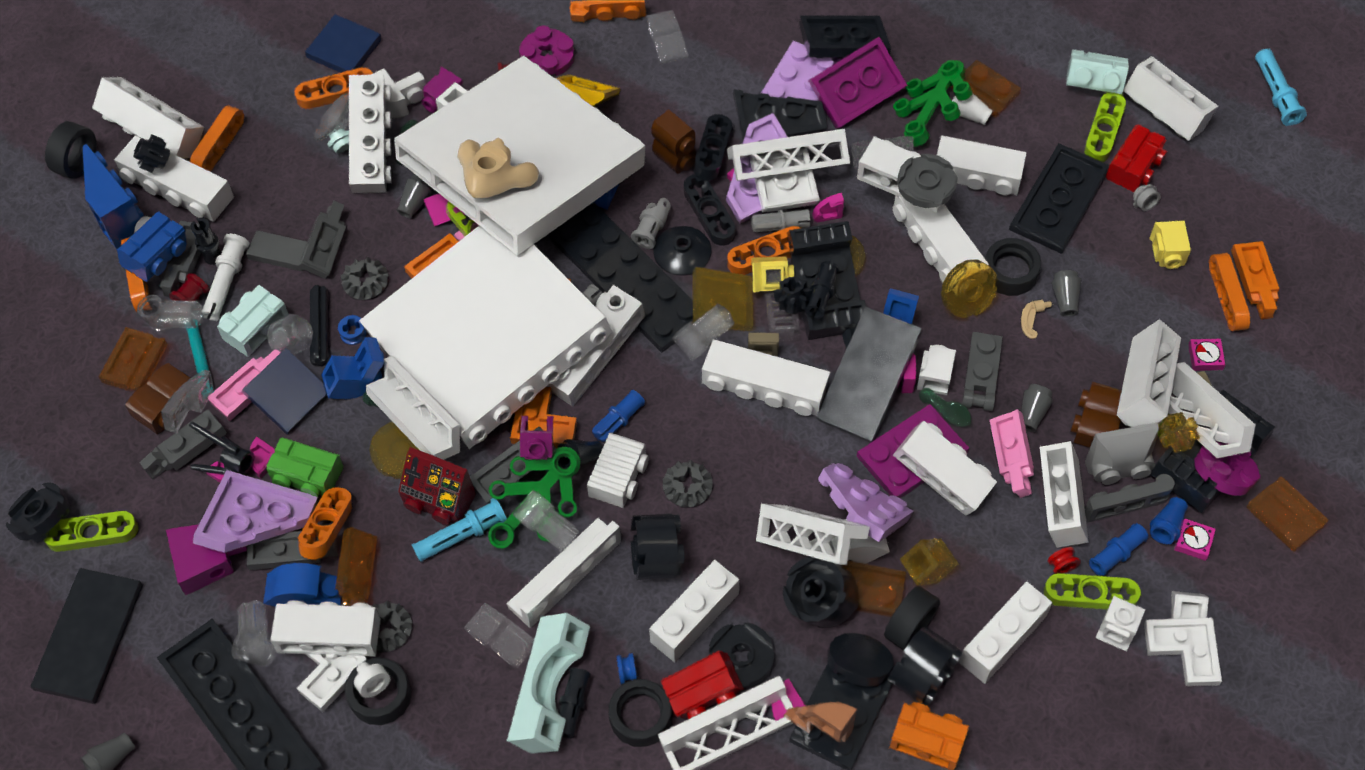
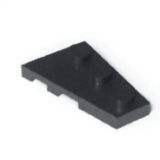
[733,89,828,141]

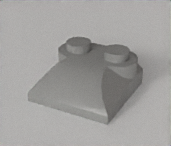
[1085,423,1159,485]

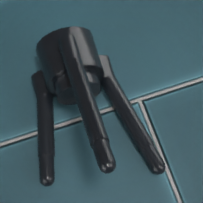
[189,422,254,475]

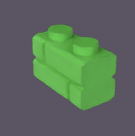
[266,437,343,497]

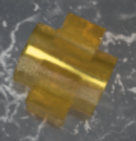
[1158,412,1200,453]

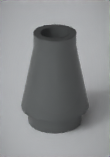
[396,174,432,219]
[1051,270,1082,316]
[1021,384,1053,432]
[81,733,135,770]

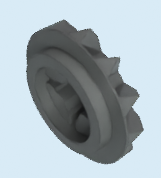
[341,256,388,300]
[663,459,713,507]
[372,600,412,652]

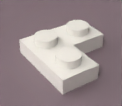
[1144,618,1222,686]
[297,654,367,712]

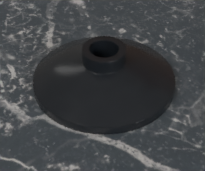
[653,226,712,276]

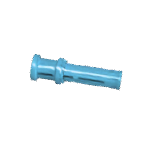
[1255,49,1307,126]
[411,498,507,562]

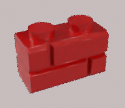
[1106,124,1167,192]
[661,650,743,720]

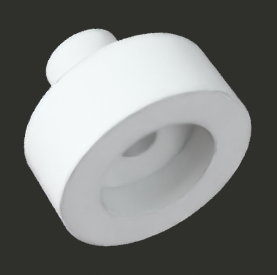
[354,662,390,698]

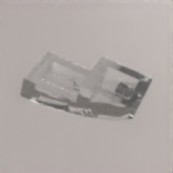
[646,10,688,65]
[161,370,214,433]
[463,603,535,669]

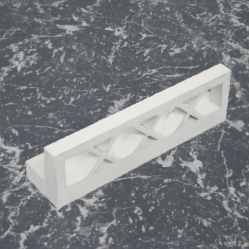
[727,129,850,181]
[366,356,460,460]
[1168,362,1255,458]
[756,503,870,565]
[507,518,621,628]
[658,675,793,770]

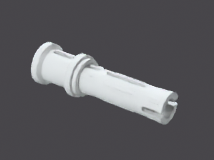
[200,234,250,321]

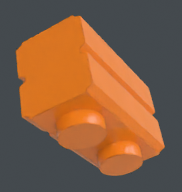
[889,702,969,770]

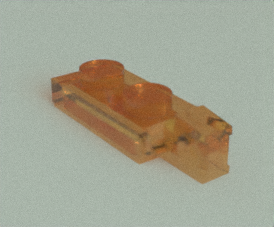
[335,527,377,606]

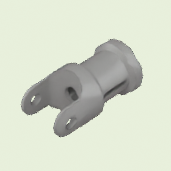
[631,198,670,249]

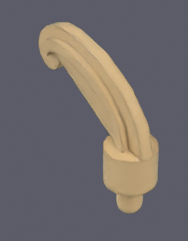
[1021,299,1052,339]

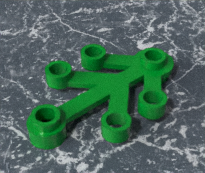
[893,60,973,147]
[488,447,580,548]

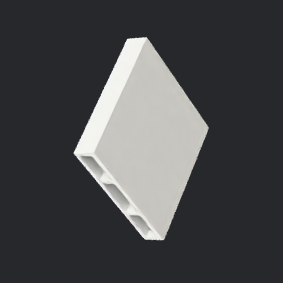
[394,56,646,256]
[359,226,613,449]

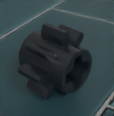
[133,134,170,173]
[774,277,812,314]

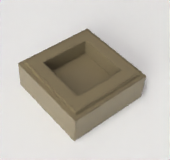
[748,333,779,357]

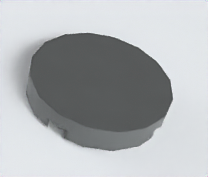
[897,154,958,208]

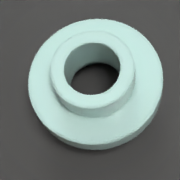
[327,129,349,154]

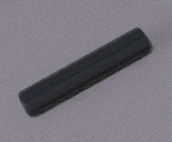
[310,285,328,366]

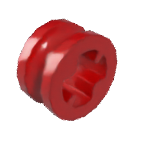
[1047,547,1081,574]

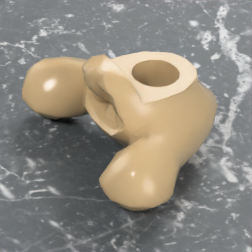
[457,138,539,198]

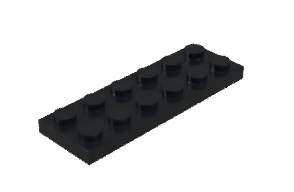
[549,203,707,353]
[156,618,324,770]

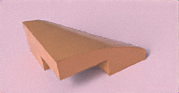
[784,702,857,742]

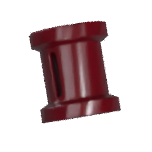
[169,273,210,312]

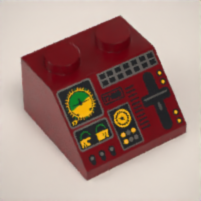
[398,447,476,525]

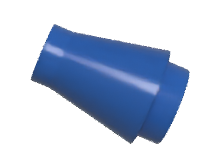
[1150,497,1188,544]

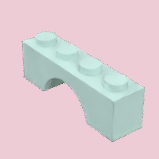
[507,613,590,753]

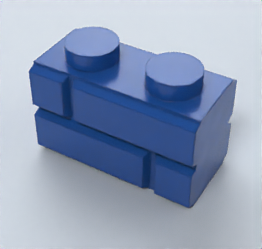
[117,211,187,282]

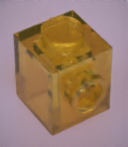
[900,539,959,585]

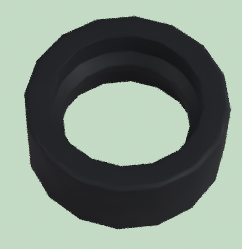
[45,121,97,179]
[985,238,1041,296]
[884,586,940,650]
[345,658,411,725]
[609,679,672,747]

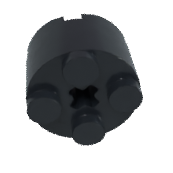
[630,513,684,580]
[783,557,860,628]
[888,627,964,707]

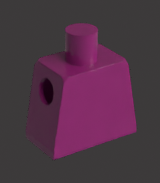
[166,524,247,595]

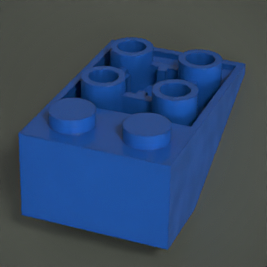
[83,144,144,250]

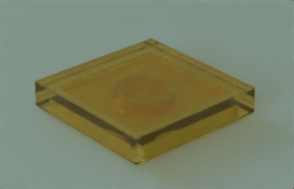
[692,267,753,331]

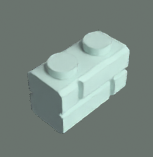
[1066,49,1129,94]
[217,285,289,357]

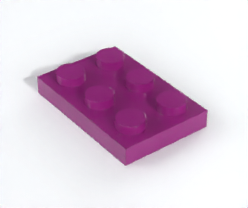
[808,37,907,129]
[857,404,969,498]

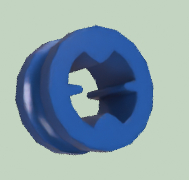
[338,315,367,345]
[616,653,637,685]

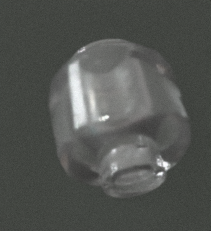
[267,314,313,355]

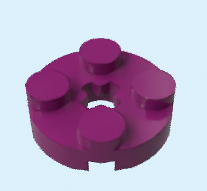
[519,26,574,76]
[1194,441,1260,496]

